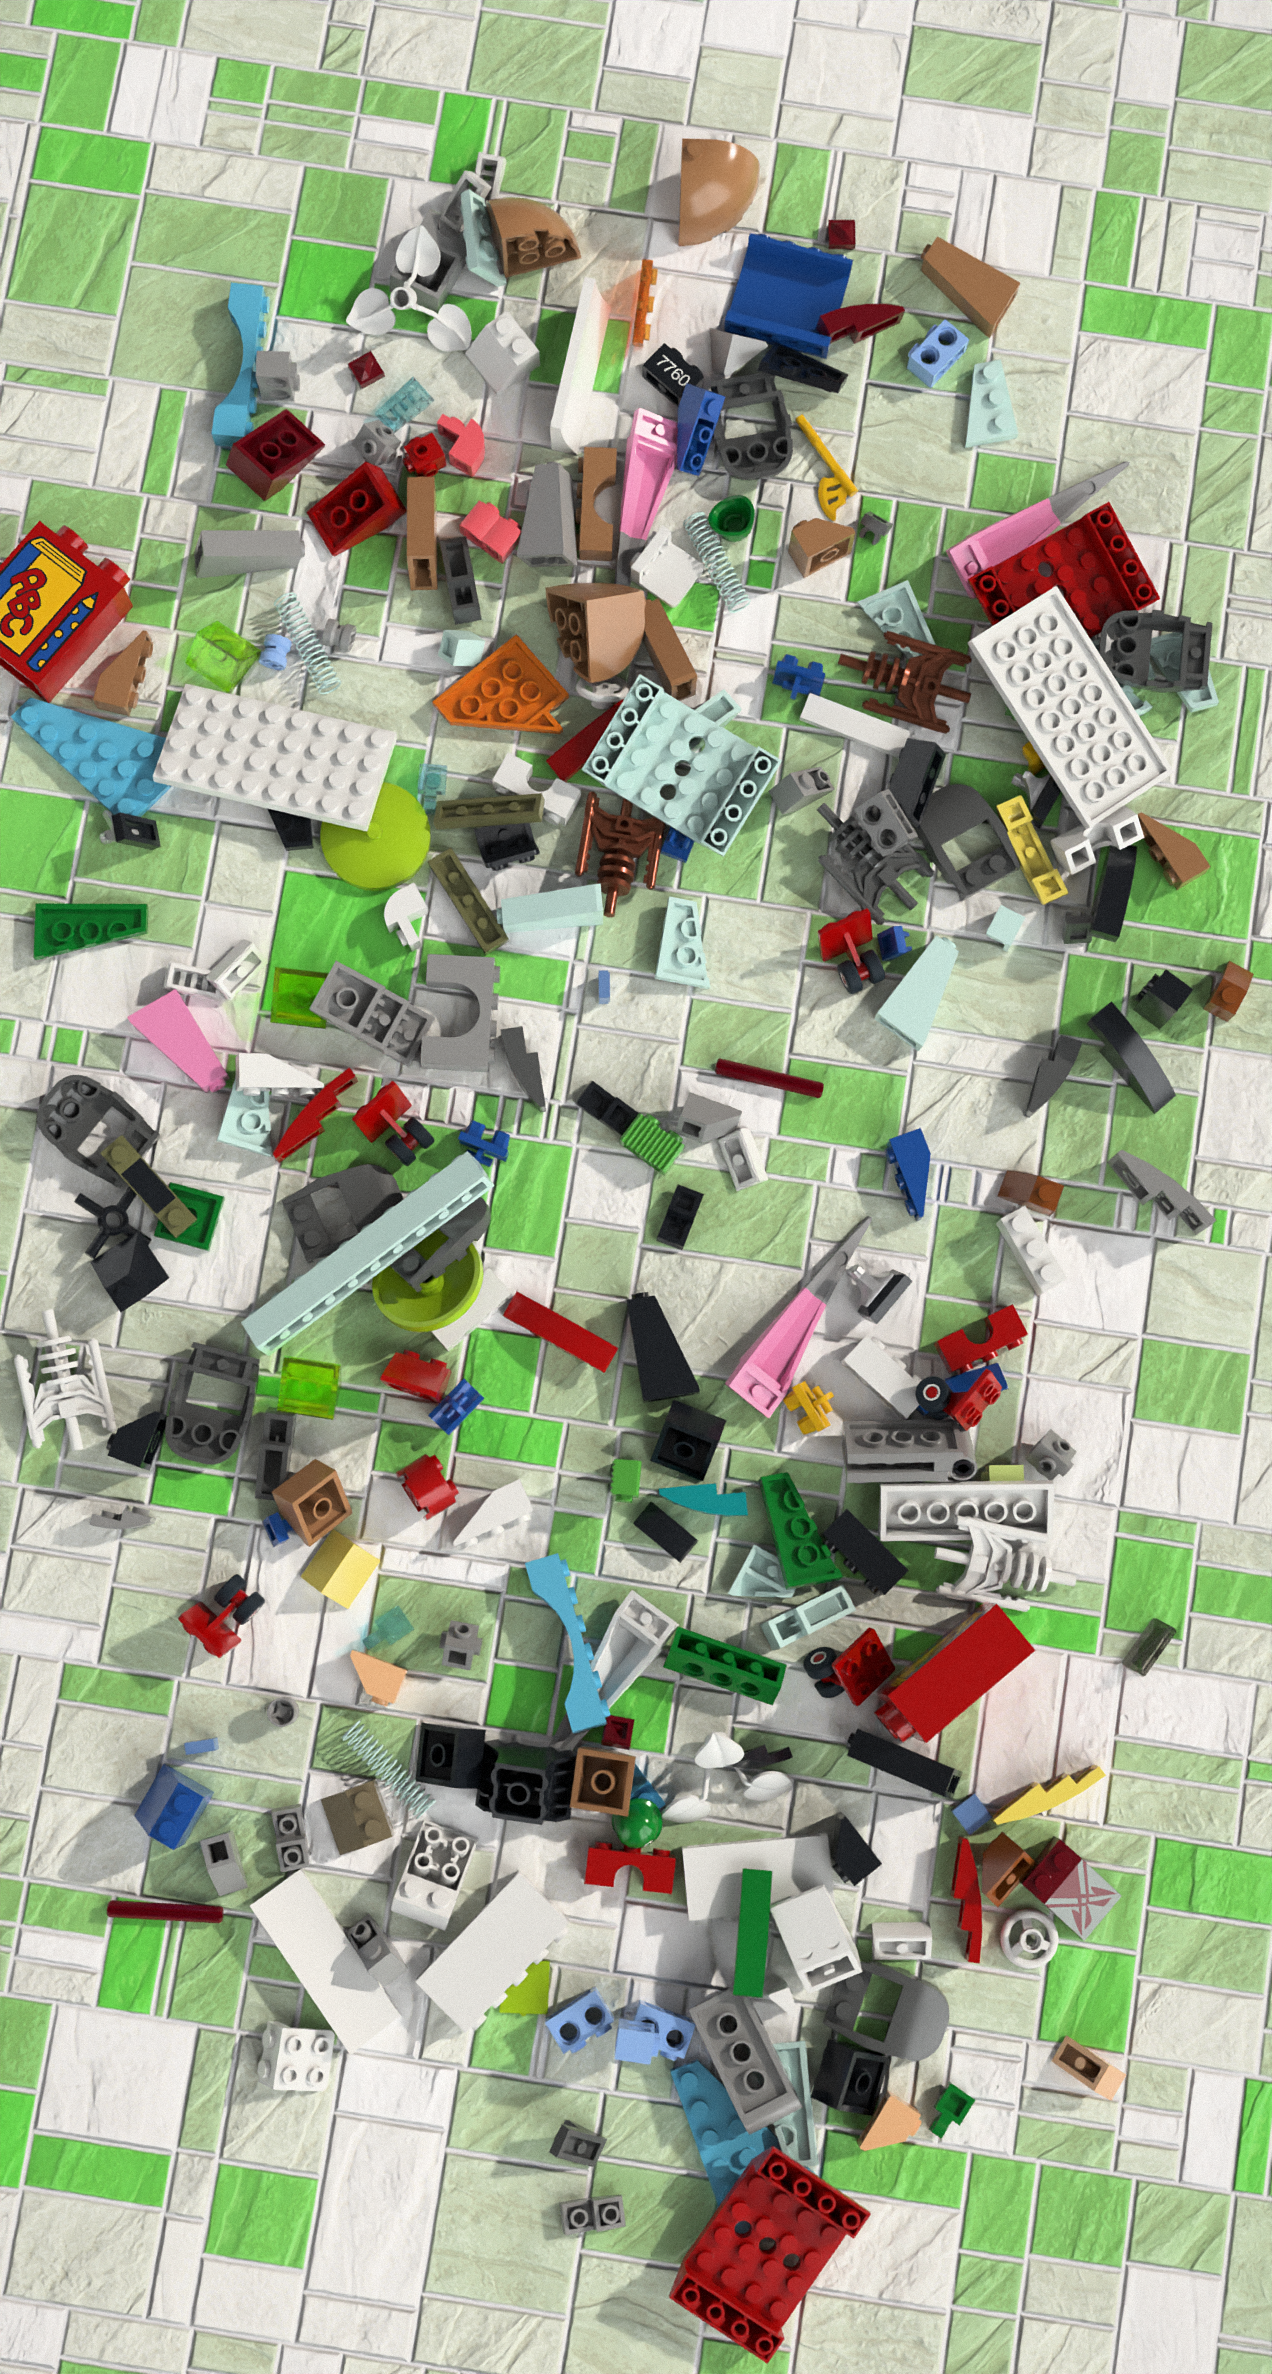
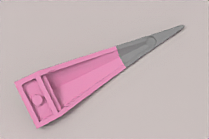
[614,408,678,586]
[946,462,1130,599]
[725,1216,872,1418]

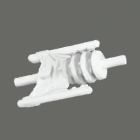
[14,1309,117,1451]
[934,1516,1076,1612]

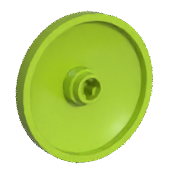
[320,782,431,891]
[372,1229,484,1332]

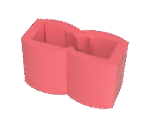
[459,501,521,564]

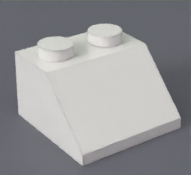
[465,311,540,395]

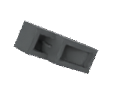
[440,536,482,625]
[500,1026,546,1112]
[1024,1035,1083,1118]
[255,1407,297,1501]

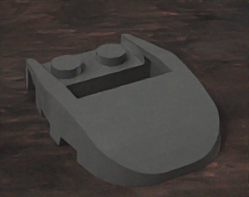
[710,372,793,480]
[1099,610,1213,693]
[915,784,1020,901]
[37,1075,160,1188]
[282,1164,403,1264]
[389,1197,491,1292]
[165,1342,260,1464]
[823,1960,949,2061]

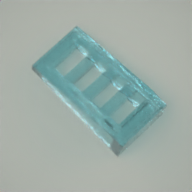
[374,376,434,433]

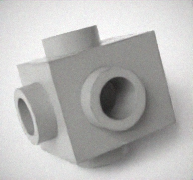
[351,420,401,466]
[1025,1429,1077,1480]
[439,1620,483,1670]

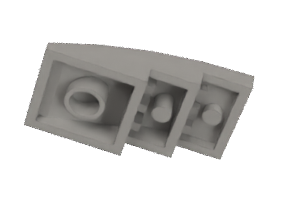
[309,961,435,1067]
[1107,1150,1217,1235]

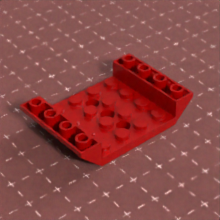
[967,502,1161,638]
[669,2146,871,2364]

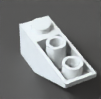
[235,1053,324,1096]
[453,1479,534,1550]

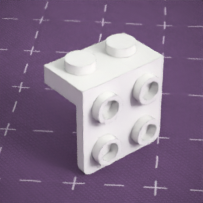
[630,525,704,608]
[258,2021,335,2091]

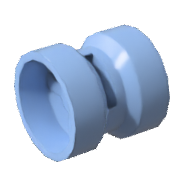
[259,634,292,670]

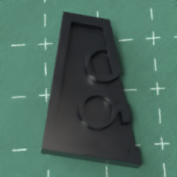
[758,342,849,393]
[267,808,314,851]

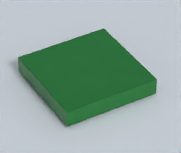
[154,1182,225,1251]

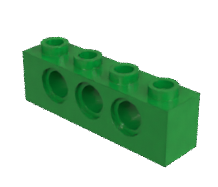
[663,1627,787,1705]

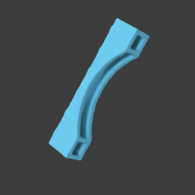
[212,283,270,447]
[525,1553,611,1734]

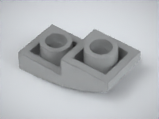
[89,1506,156,1529]
[271,1804,310,1872]
[559,2195,626,2235]

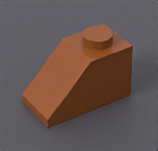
[1203,961,1254,1022]
[997,1170,1064,1216]
[982,1832,1037,1907]

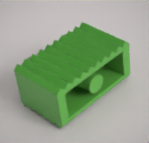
[619,1113,685,1176]
[610,1459,642,1503]

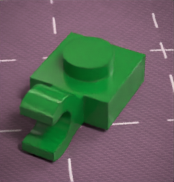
[929,2082,976,2138]

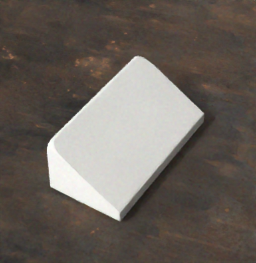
[206,939,268,1001]
[717,1128,768,1191]
[872,1922,932,1960]
[764,1980,799,2018]

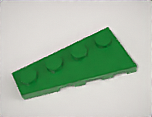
[34,903,149,960]
[758,1472,843,1590]

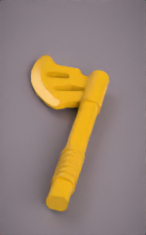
[795,414,858,521]

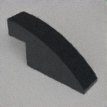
[1089,845,1137,942]
[1087,1001,1176,1114]

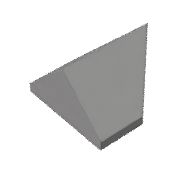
[710,328,768,378]

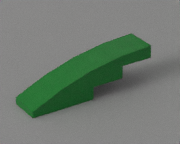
[733,1868,772,1998]

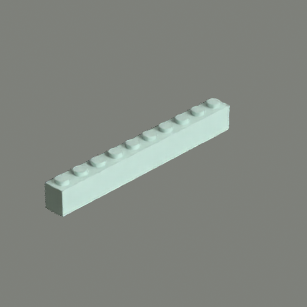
[241,1151,494,1356]

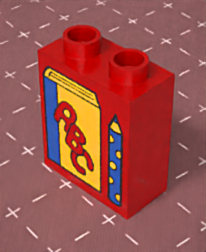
[0,521,133,703]
[874,1604,1036,1743]

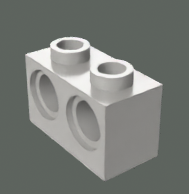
[256,351,300,401]
[854,789,918,857]

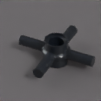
[74,1186,152,1259]

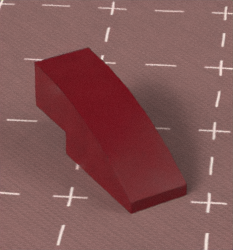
[816,304,905,344]

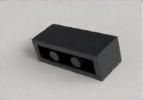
[880,738,946,829]
[1133,970,1194,1029]
[821,1509,909,1595]

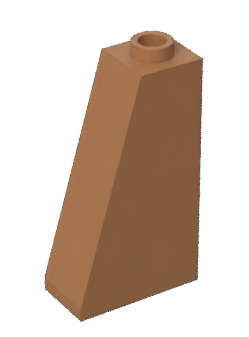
[920,236,1020,338]
[407,476,438,590]
[642,599,697,701]

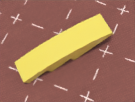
[991,1765,1106,1825]

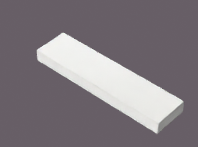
[799,693,911,758]

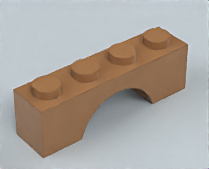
[575,447,617,562]

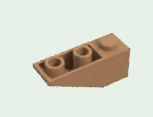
[93,630,154,716]
[1138,812,1211,890]

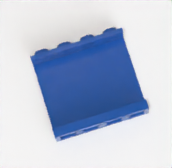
[724,233,853,359]

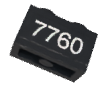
[642,343,704,408]

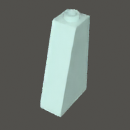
[496,884,603,933]
[875,935,959,1052]

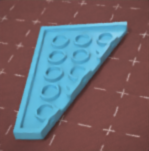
[11,698,172,817]
[670,2059,819,2234]

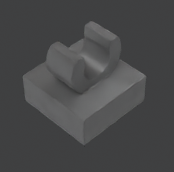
[859,511,893,545]
[1062,912,1093,944]

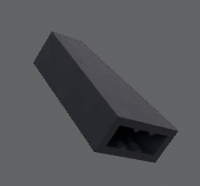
[627,1292,700,1403]
[846,1728,963,1799]

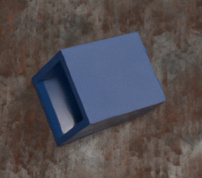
[134,1764,214,1850]

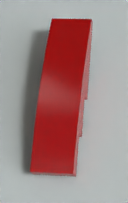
[546,699,624,782]
[273,1067,358,1163]
[502,1291,618,1373]
[950,1836,982,1964]

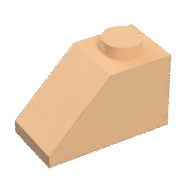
[350,1650,408,1707]
[1051,2035,1126,2100]
[857,2090,921,2151]

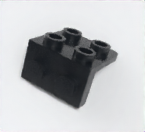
[473,823,540,871]

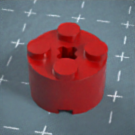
[396,1454,459,1521]

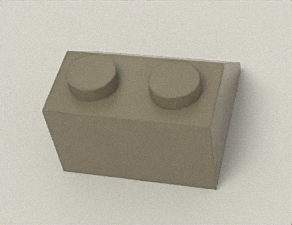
[321,1778,395,1855]

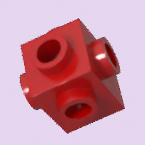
[402,432,447,477]

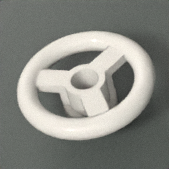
[576,676,630,709]
[1000,1909,1058,1969]

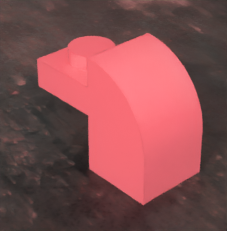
[437,414,485,478]

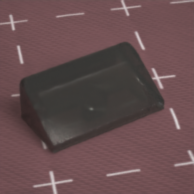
[1122,1618,1176,1677]

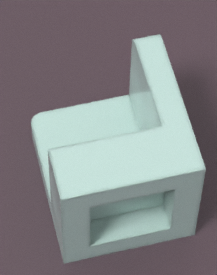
[438,630,485,666]
[986,905,1025,952]

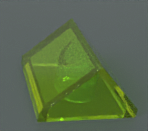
[185,621,262,694]
[270,967,329,1029]
[277,1355,342,1420]

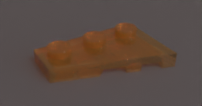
[632,259,658,347]

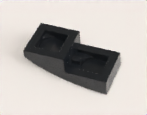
[574,1081,639,1136]
[656,1184,704,1250]
[633,1502,698,1563]
[730,1745,793,1769]

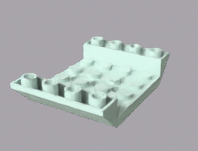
[582,674,782,857]

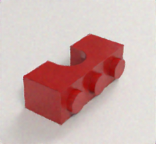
[934,1304,1028,1375]
[584,1841,676,1894]

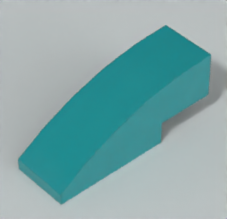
[658,1483,748,1517]

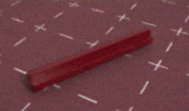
[715,1058,824,1098]
[107,1900,224,1923]

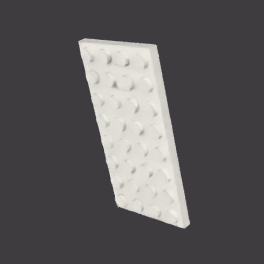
[968,586,1174,829]
[153,684,397,832]

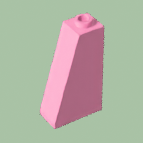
[127,989,230,1093]

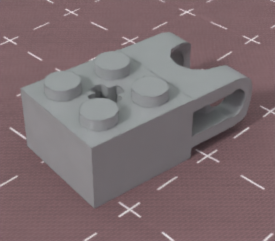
[390,209,467,314]

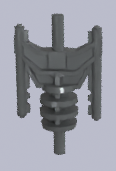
[817,802,934,925]

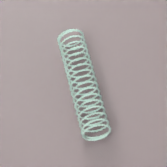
[683,512,751,613]
[274,592,341,694]
[341,1720,436,1819]

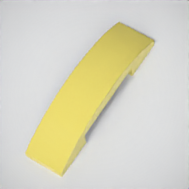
[996,795,1068,905]

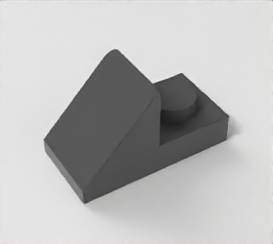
[549,2120,607,2167]

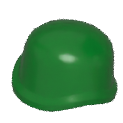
[708,495,755,542]
[611,1798,662,1849]

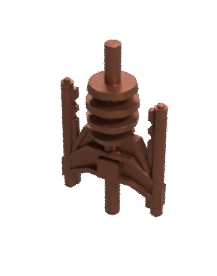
[838,630,972,734]
[575,791,666,917]

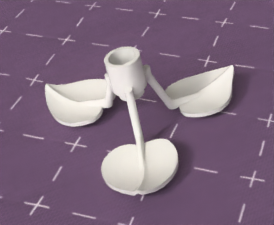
[346,225,472,351]
[661,1731,794,1823]

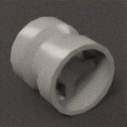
[322,618,357,652]
[267,1697,299,1727]

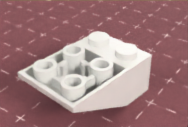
[390,1819,479,1931]
[770,1884,862,1994]

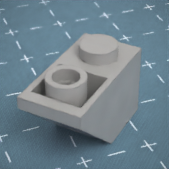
[769,767,835,814]
[675,1092,742,1143]
[200,1830,248,1896]
[346,1914,408,1988]

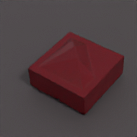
[828,220,856,249]
[348,351,385,389]
[601,1715,635,1750]

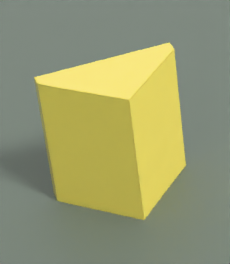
[301,1529,380,1609]

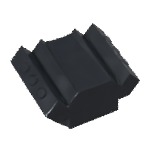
[475,1739,577,1825]

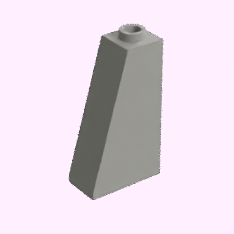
[516,461,577,567]
[194,530,305,578]

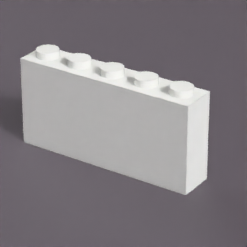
[682,1833,835,1925]
[415,1870,569,2033]

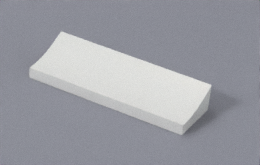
[550,277,611,455]
[878,1480,1054,1541]
[250,1868,401,2055]

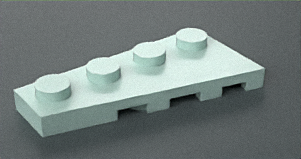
[746,2040,818,2167]

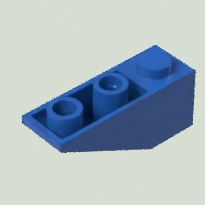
[677,383,725,476]
[884,1128,931,1222]

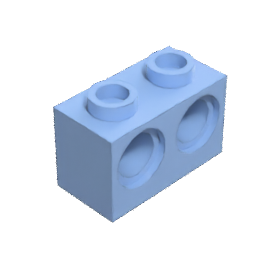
[907,319,969,388]
[545,1986,614,2054]
[633,2000,696,2061]
[614,2018,660,2065]

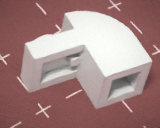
[384,883,428,952]

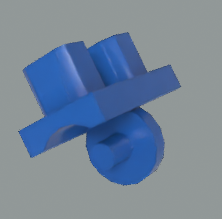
[772,654,826,700]
[458,1120,510,1167]
[428,1379,485,1435]

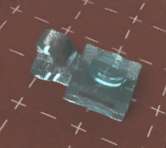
[417,764,448,815]
[362,1605,415,1650]

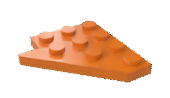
[432,634,569,734]

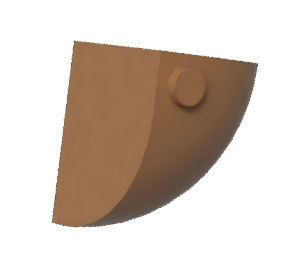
[679,138,760,246]
[486,197,581,278]
[545,583,646,683]

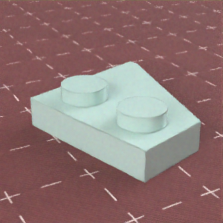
[728,1545,796,1598]

